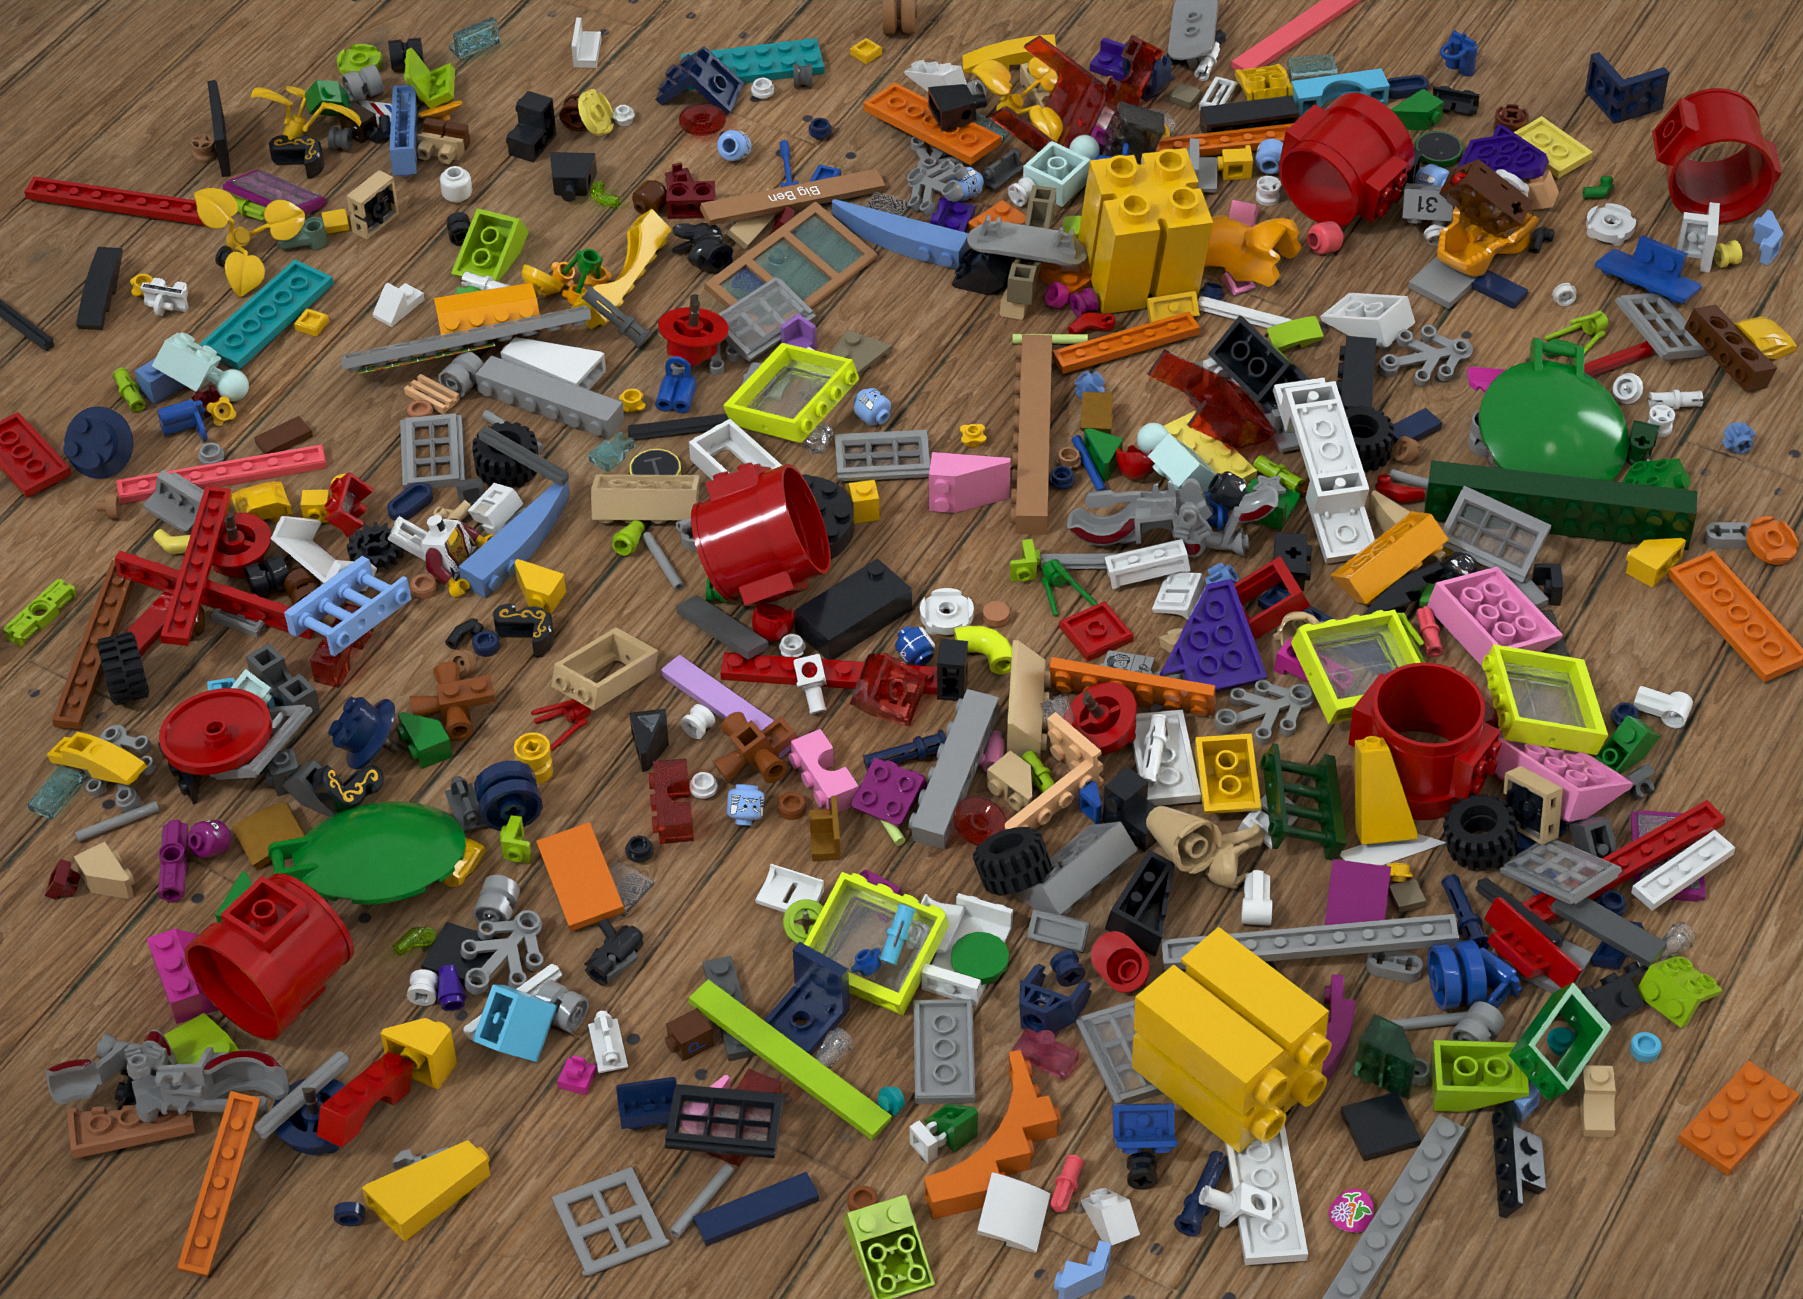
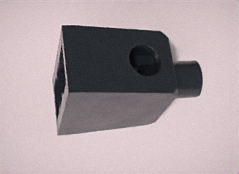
[928,84,987,131]
[550,152,597,202]

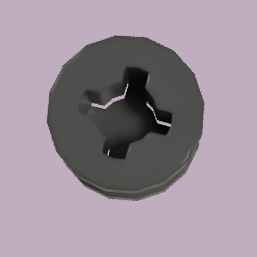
[793,64,813,87]
[328,127,353,151]

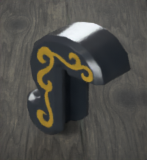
[269,135,324,179]
[493,604,555,657]
[313,765,384,812]

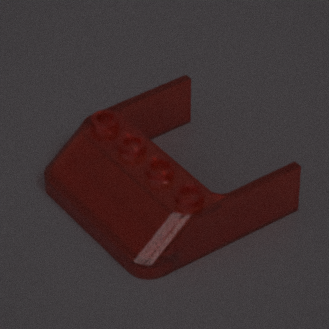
[990,35,1109,153]
[1147,349,1277,450]

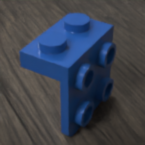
[1112,1103,1178,1153]

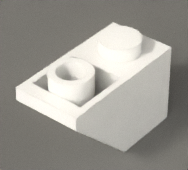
[1081,1188,1140,1245]

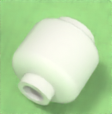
[440,166,472,203]

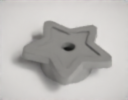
[1252,475,1286,495]

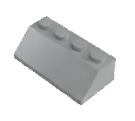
[1014,822,1137,916]

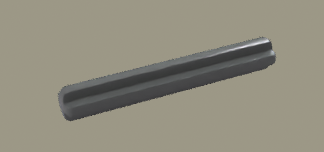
[478,426,569,486]

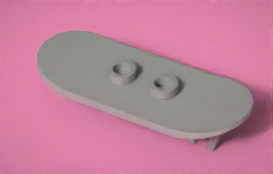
[1168,0,1219,70]
[967,215,1087,266]

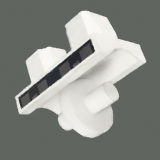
[140,278,189,316]

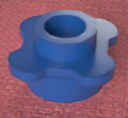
[851,948,881,976]

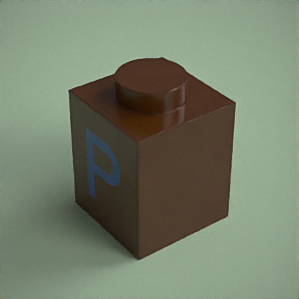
[665,1008,714,1061]

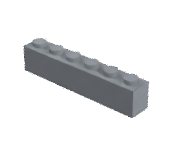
[475,356,624,439]
[909,689,1000,849]

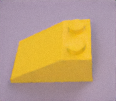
[1194,733,1261,814]

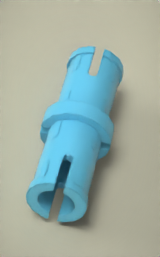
[879,904,916,966]

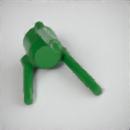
[1041,559,1098,616]

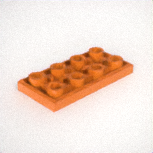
[536,822,625,932]

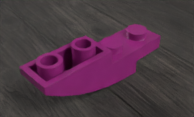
[1322,974,1355,1082]

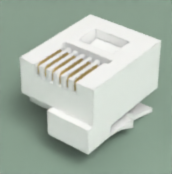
[468,483,525,535]

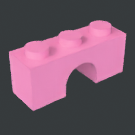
[789,729,859,812]

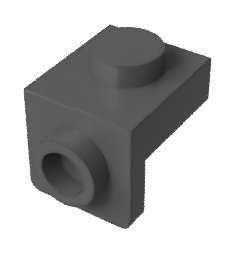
[264,748,299,797]

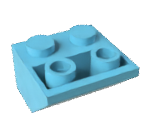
[472,984,558,1062]

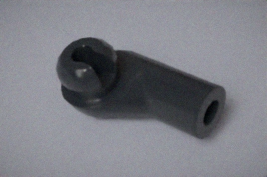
[445,618,484,649]

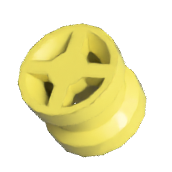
[1713,240,1743,268]

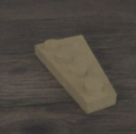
[800,330,892,402]

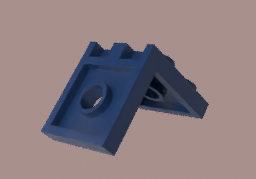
[655,46,744,116]
[1585,52,1670,124]
[764,942,850,1055]

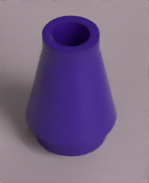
[437,965,467,1011]

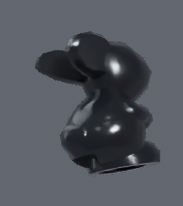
[672,223,733,273]

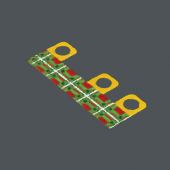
[357,339,495,374]

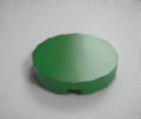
[951,932,1009,985]

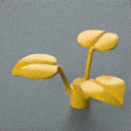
[972,56,1063,144]
[251,86,361,140]
[194,188,305,297]

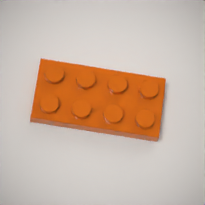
[1677,1060,1799,1176]

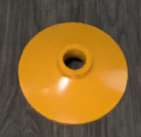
[417,100,463,121]

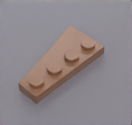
[67,1105,195,1159]

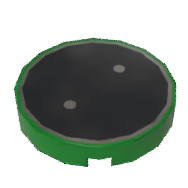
[1415,131,1463,168]

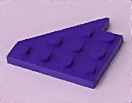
[1458,124,1549,179]
[1159,579,1268,692]

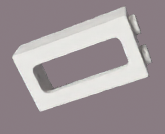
[689,419,782,480]

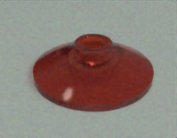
[679,103,726,136]
[953,796,1007,846]

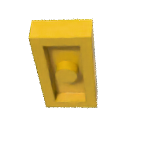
[1146,291,1200,323]

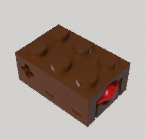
[1439,159,1533,235]

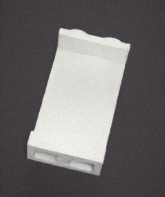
[271,516,377,591]
[921,893,1013,1006]

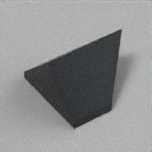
[629,709,669,772]

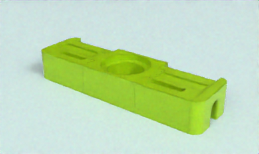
[3,579,77,647]

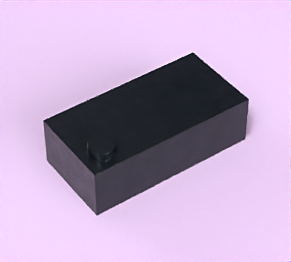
[794,559,912,660]

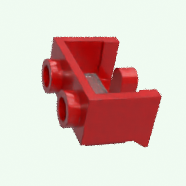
[324,472,374,538]

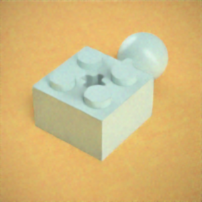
[1023,135,1100,207]
[152,332,249,402]
[1137,423,1217,492]

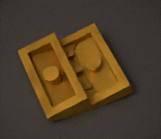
[232,801,305,870]

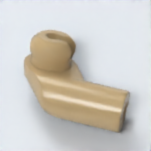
[433,500,471,521]

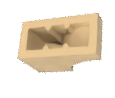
[1577,1065,1616,1137]

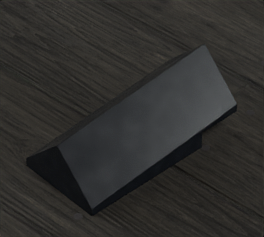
[1208,315,1311,412]

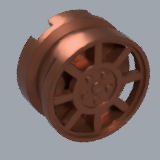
[559,94,587,132]
[1493,104,1529,132]

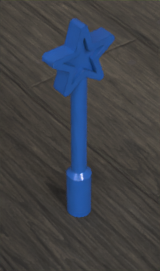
[779,140,799,187]

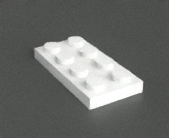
[1132,710,1201,806]

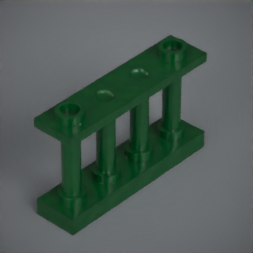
[1260,743,1347,860]

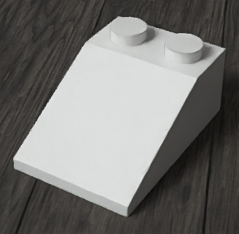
[1320,293,1415,348]

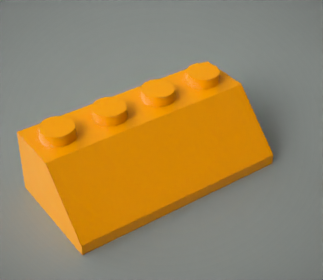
[434,283,541,335]
[1330,511,1449,604]

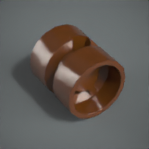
[284,568,321,606]

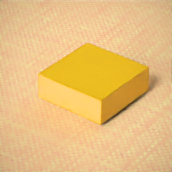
[850,38,883,64]
[321,209,349,234]
[294,308,329,337]

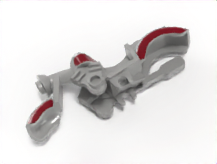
[1067,478,1278,558]
[45,1029,289,1122]

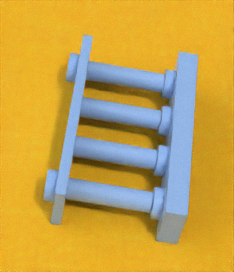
[284,556,412,656]

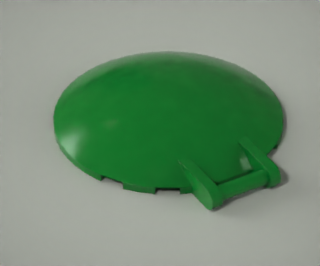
[1479,338,1629,481]
[268,801,466,905]

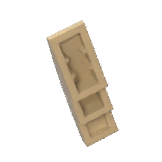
[1369,490,1446,567]

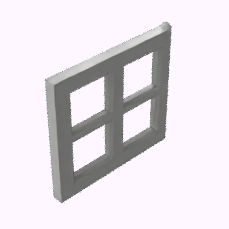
[551,1167,670,1277]

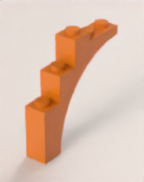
[924,1050,1061,1220]

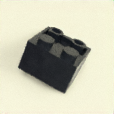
[951,248,1016,295]

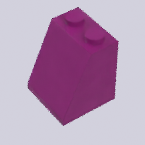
[1325,859,1391,925]

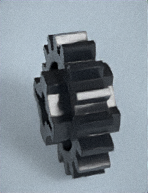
[347,522,405,572]

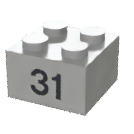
[1402,183,1453,225]

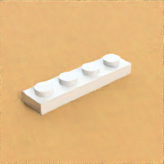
[1631,830,1736,911]

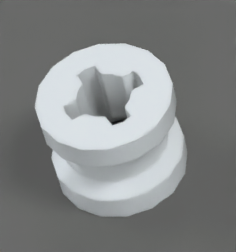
[1008,176,1036,207]
[1256,176,1281,206]
[1647,405,1675,437]
[680,704,715,739]
[407,969,439,1006]

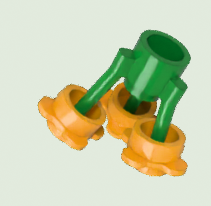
[551,249,612,305]

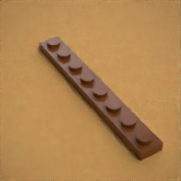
[52,560,135,729]

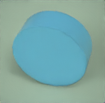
[1630,1032,1661,1063]

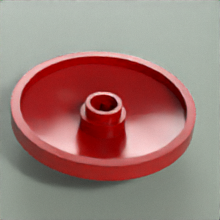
[159,688,272,775]

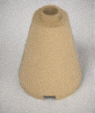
[1146,806,1222,874]

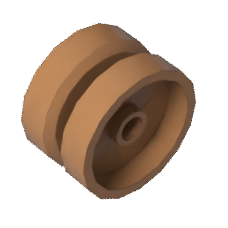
[882,0,917,34]

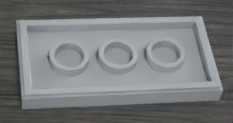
[913,999,975,1104]

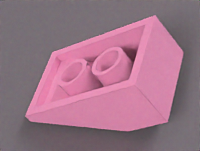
[929,452,1011,513]

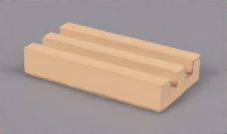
[404,374,460,414]

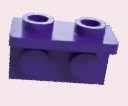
[1089,38,1144,83]
[930,197,975,233]

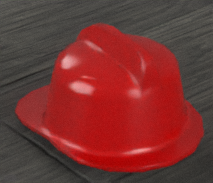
[1091,931,1150,993]

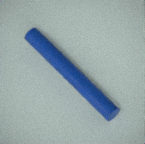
[1072,435,1107,491]

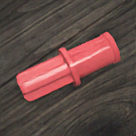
[1416,606,1443,657]
[1049,1155,1085,1213]

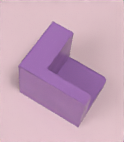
[781,314,817,349]

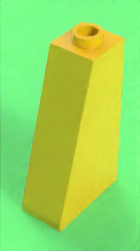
[1355,736,1418,845]
[362,1140,490,1242]

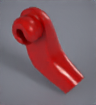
[1067,312,1115,334]
[1375,474,1425,503]

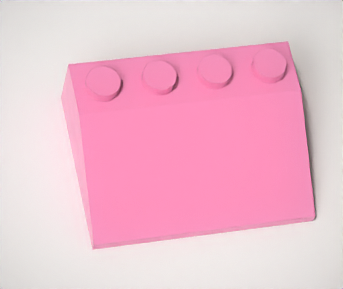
[1427,566,1563,666]
[1494,738,1633,822]

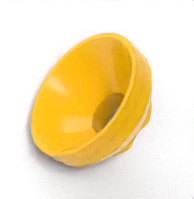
[521,264,564,298]

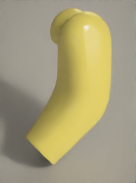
[153,529,190,555]

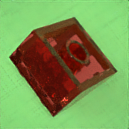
[850,653,928,726]

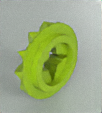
[783,899,823,944]

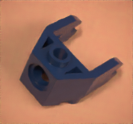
[1122,37,1175,102]
[1019,964,1092,1038]

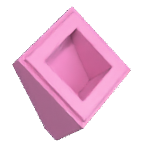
[1220,272,1256,296]

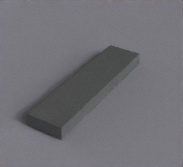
[676,595,768,660]
[1551,897,1667,968]

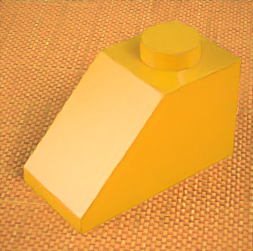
[845,480,880,524]
[1626,538,1686,588]
[514,559,566,614]

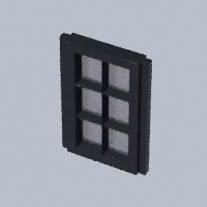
[665,1084,785,1159]

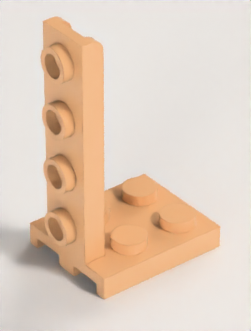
[1005,712,1104,830]

